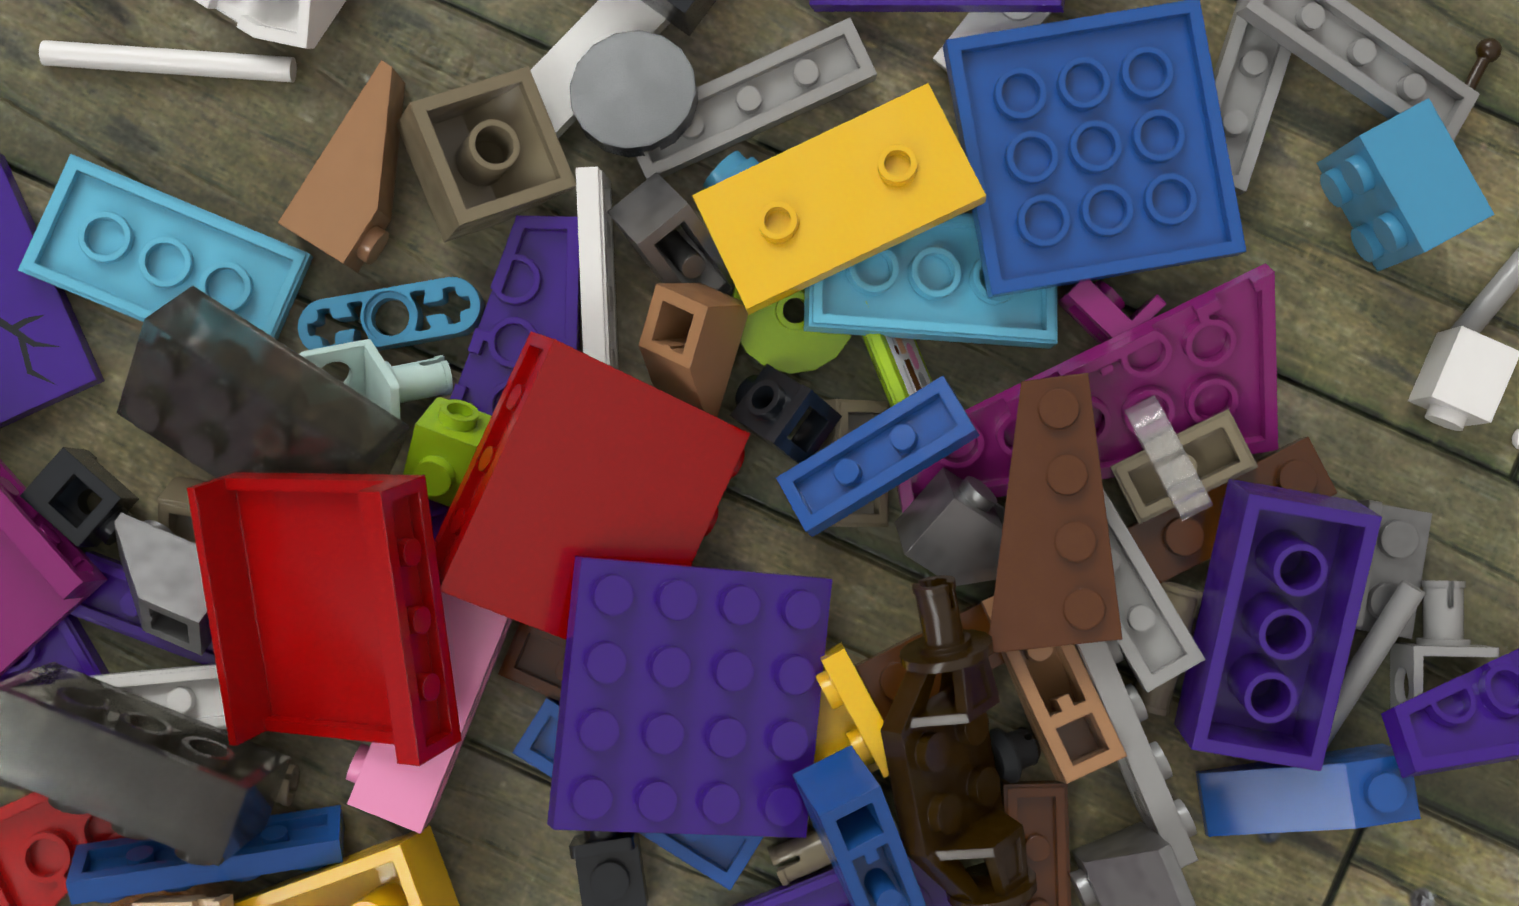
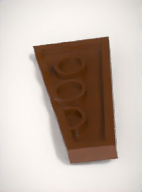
[989,373,1123,653]

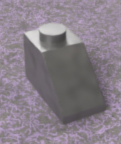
[607,172,735,296]
[1069,822,1196,906]

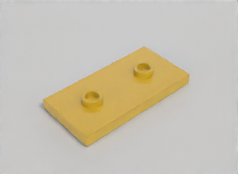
[692,83,986,315]

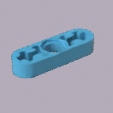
[298,277,485,351]

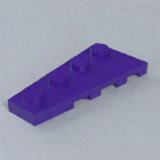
[1381,649,1519,778]

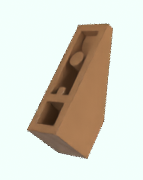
[278,60,405,273]
[981,596,1127,784]

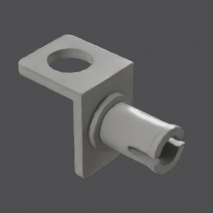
[1390,580,1499,709]

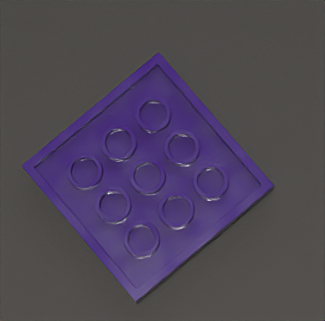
[547,556,832,838]

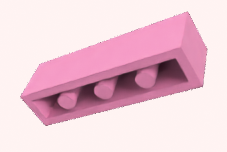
[346,592,513,834]

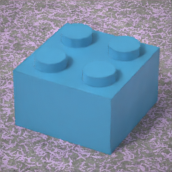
[1316,98,1495,272]

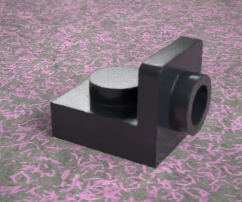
[569,831,649,906]

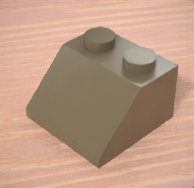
[396,66,576,243]

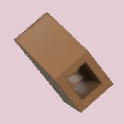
[639,283,748,417]

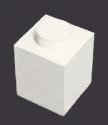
[1408,326,1519,431]

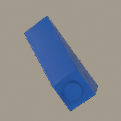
[1196,743,1421,837]
[792,745,926,906]

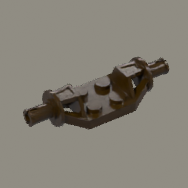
[880,575,1037,906]

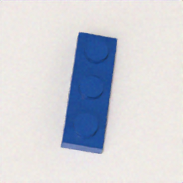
[776,376,980,537]

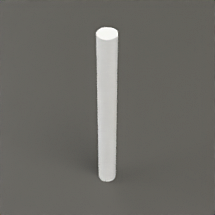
[39,40,297,83]

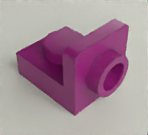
[1057,280,1167,344]

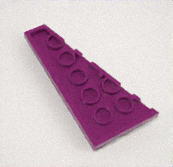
[897,263,1278,513]

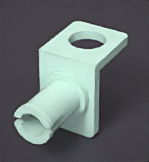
[298,339,453,437]

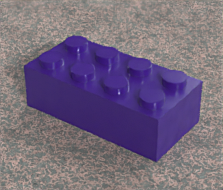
[1174,479,1382,772]

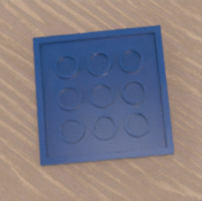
[943,0,1247,298]

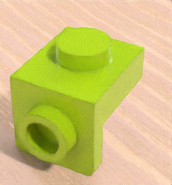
[403,397,491,507]

